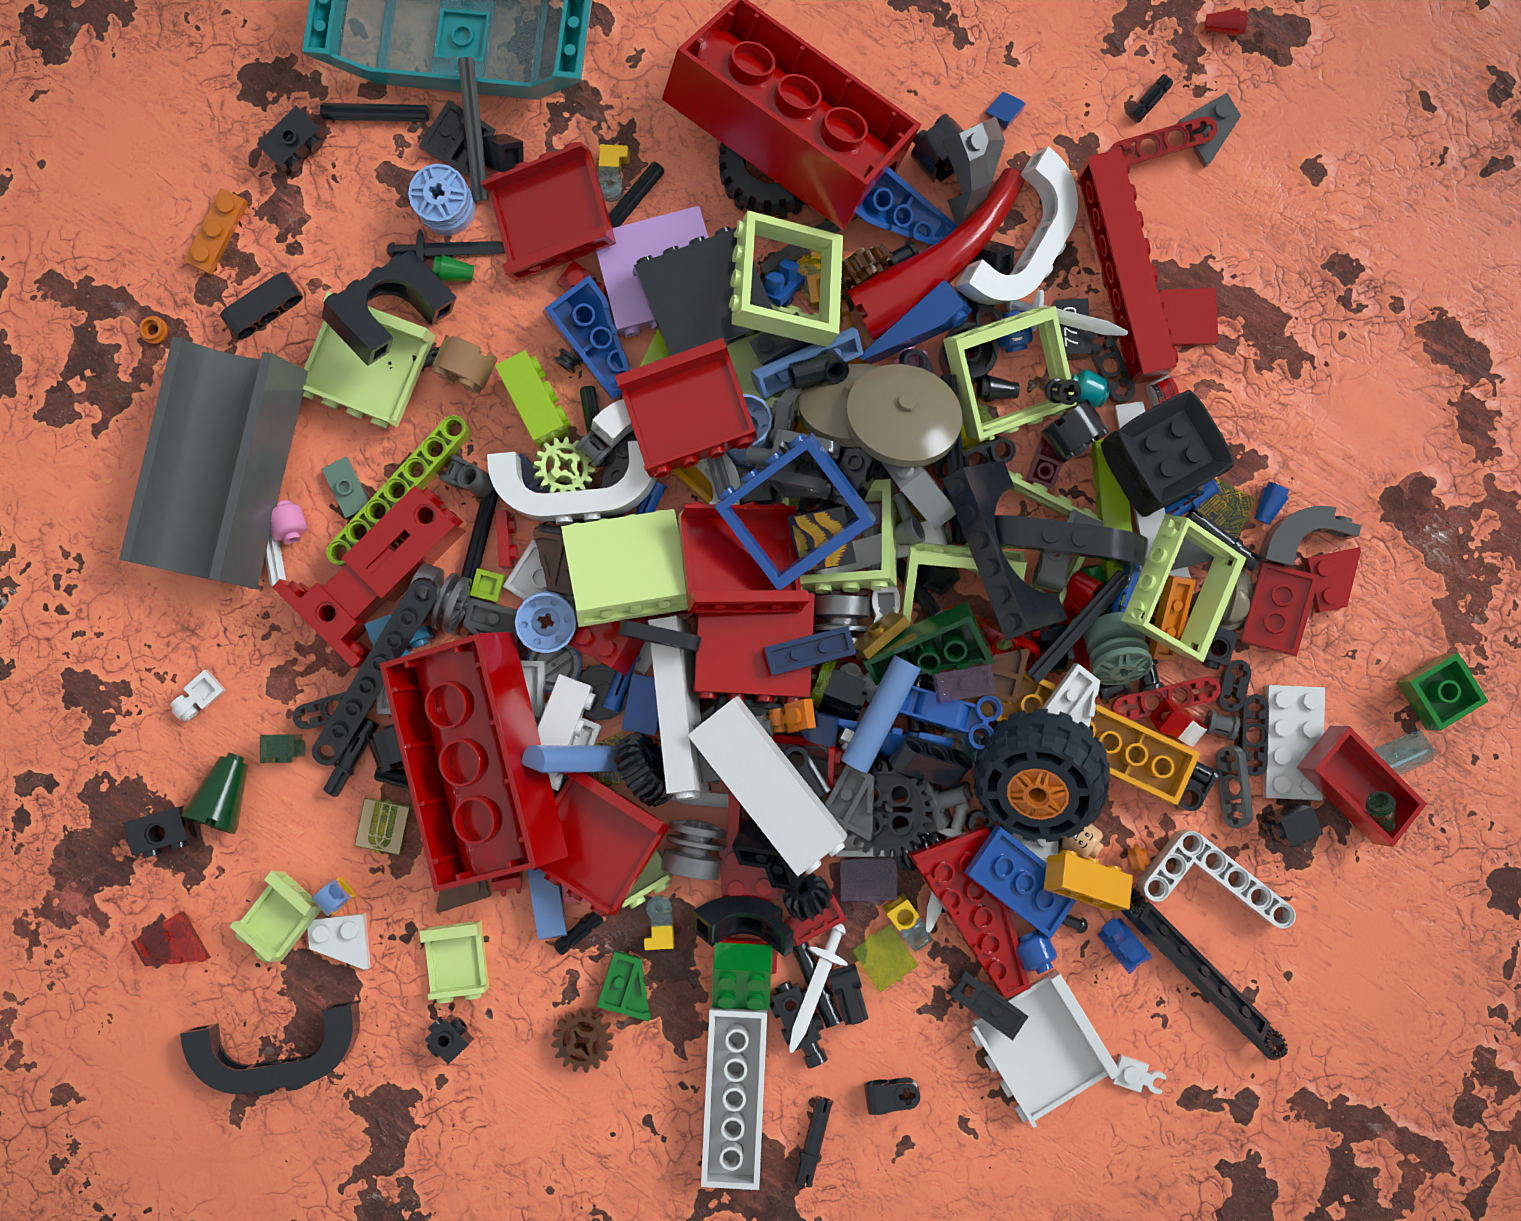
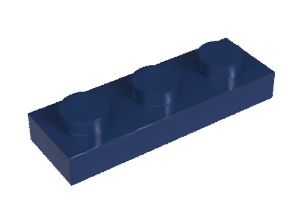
[763,626,856,676]

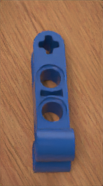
[898,686,1002,751]

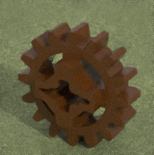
[841,244,892,290]
[551,1008,614,1073]

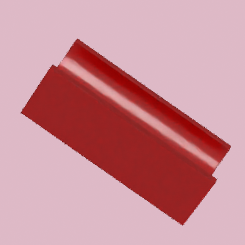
[662,0,922,230]
[380,632,569,892]

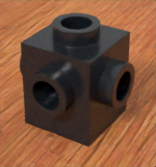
[424,1014,474,1065]

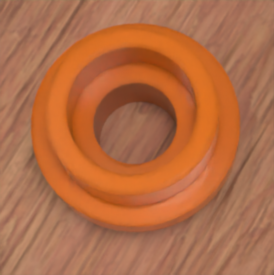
[139,316,168,344]
[1127,844,1150,872]

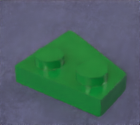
[596,950,650,1022]

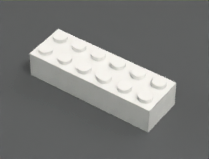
[701,1004,767,1190]

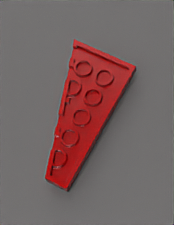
[908,826,1030,998]

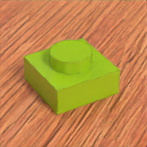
[470,568,506,603]

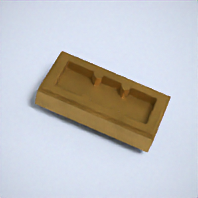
[853,612,910,659]

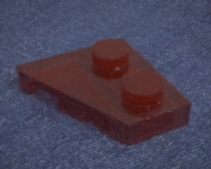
[131,911,211,966]

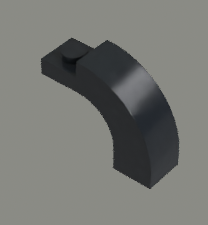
[693,895,794,957]

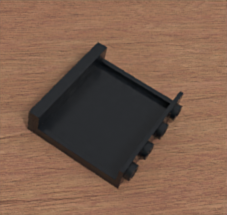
[632,226,773,357]

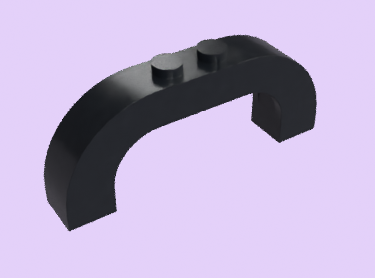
[995,515,1149,571]
[180,1000,360,1096]

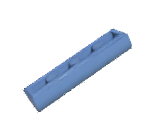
[751,326,864,399]
[841,655,921,773]
[521,745,618,773]

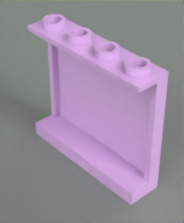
[596,206,708,337]

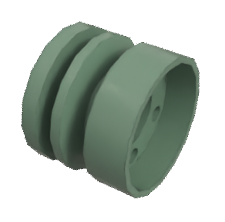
[1083,612,1153,685]

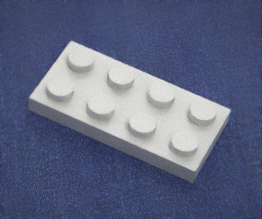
[1263,685,1325,800]

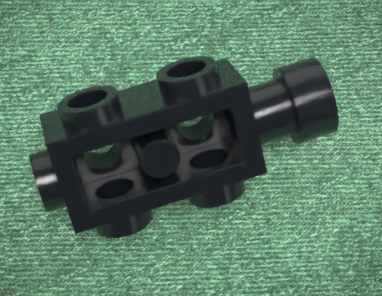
[770,981,828,1069]

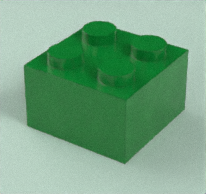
[1396,652,1489,731]
[712,942,772,1010]

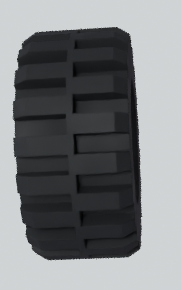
[718,143,808,219]

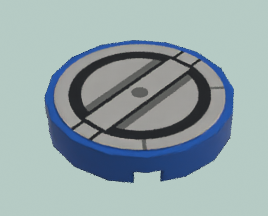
[526,642,582,693]

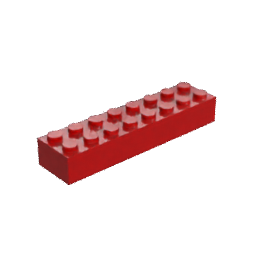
[1077,149,1178,385]

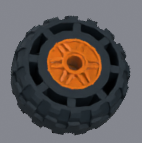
[973,708,1110,842]

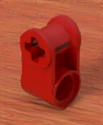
[1063,570,1105,625]

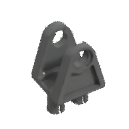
[746,429,841,498]
[893,779,973,835]

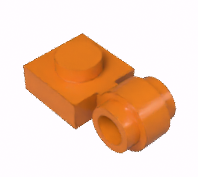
[767,699,816,734]

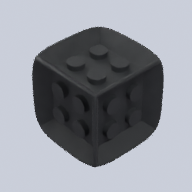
[1101,390,1234,517]

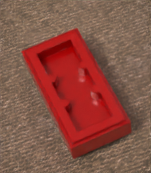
[783,894,847,946]

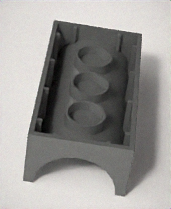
[119,337,308,590]

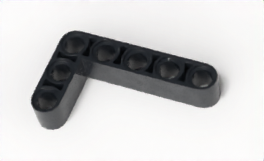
[898,348,1016,479]

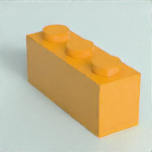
[1043,850,1133,912]

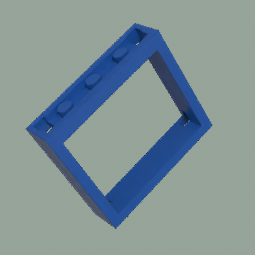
[715,433,876,590]

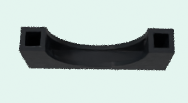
[942,461,1067,641]

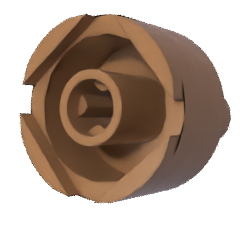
[432,335,498,395]

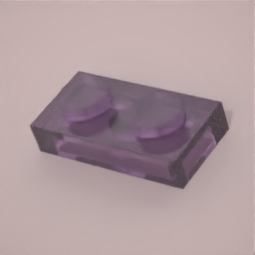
[932,664,996,704]

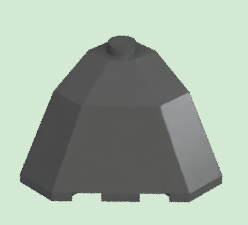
[942,116,1005,226]

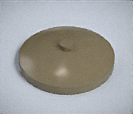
[799,364,880,447]
[845,364,962,467]

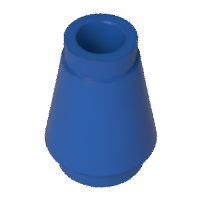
[1254,481,1290,525]

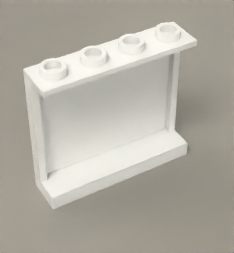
[969,969,1122,1128]

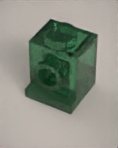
[260,734,306,763]

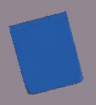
[985,92,1026,130]

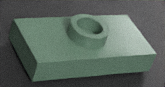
[321,457,369,519]

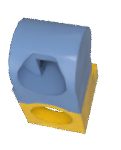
[311,876,357,916]

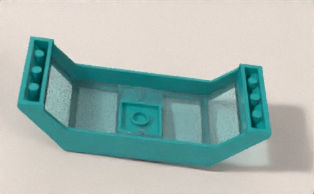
[302,0,592,100]

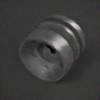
[410,563,472,634]
[813,595,870,643]
[660,819,727,880]

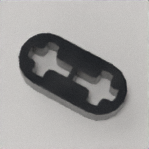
[1216,660,1251,712]

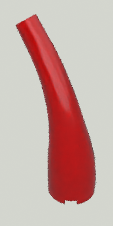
[847,168,1025,340]

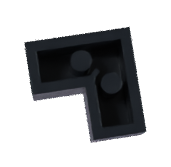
[732,820,806,891]

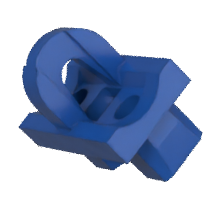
[763,259,806,308]
[1097,918,1152,974]

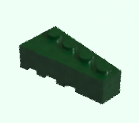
[863,601,994,686]

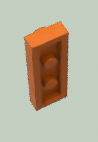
[184,188,249,275]
[1149,575,1196,661]

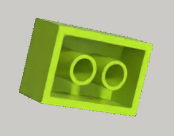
[495,350,572,450]

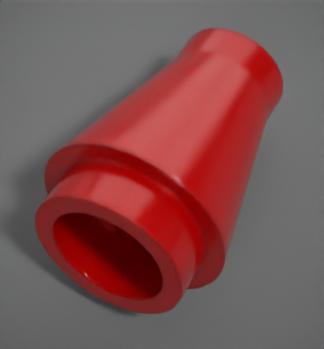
[1205,8,1247,37]

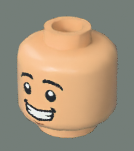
[1061,824,1104,859]

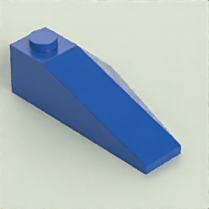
[855,168,957,245]
[859,280,972,364]

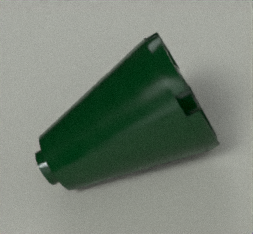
[180,753,248,834]

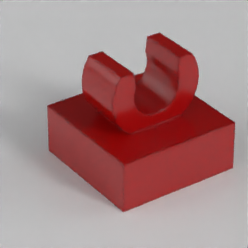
[491,871,523,897]

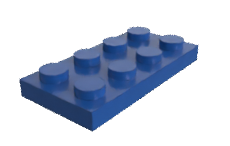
[964,825,1077,939]

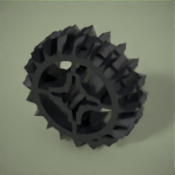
[614,732,673,807]

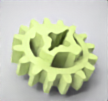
[533,437,595,493]

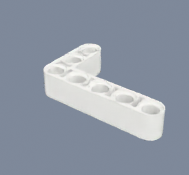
[1138,829,1296,929]

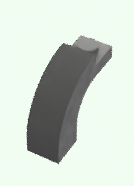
[1257,506,1361,567]

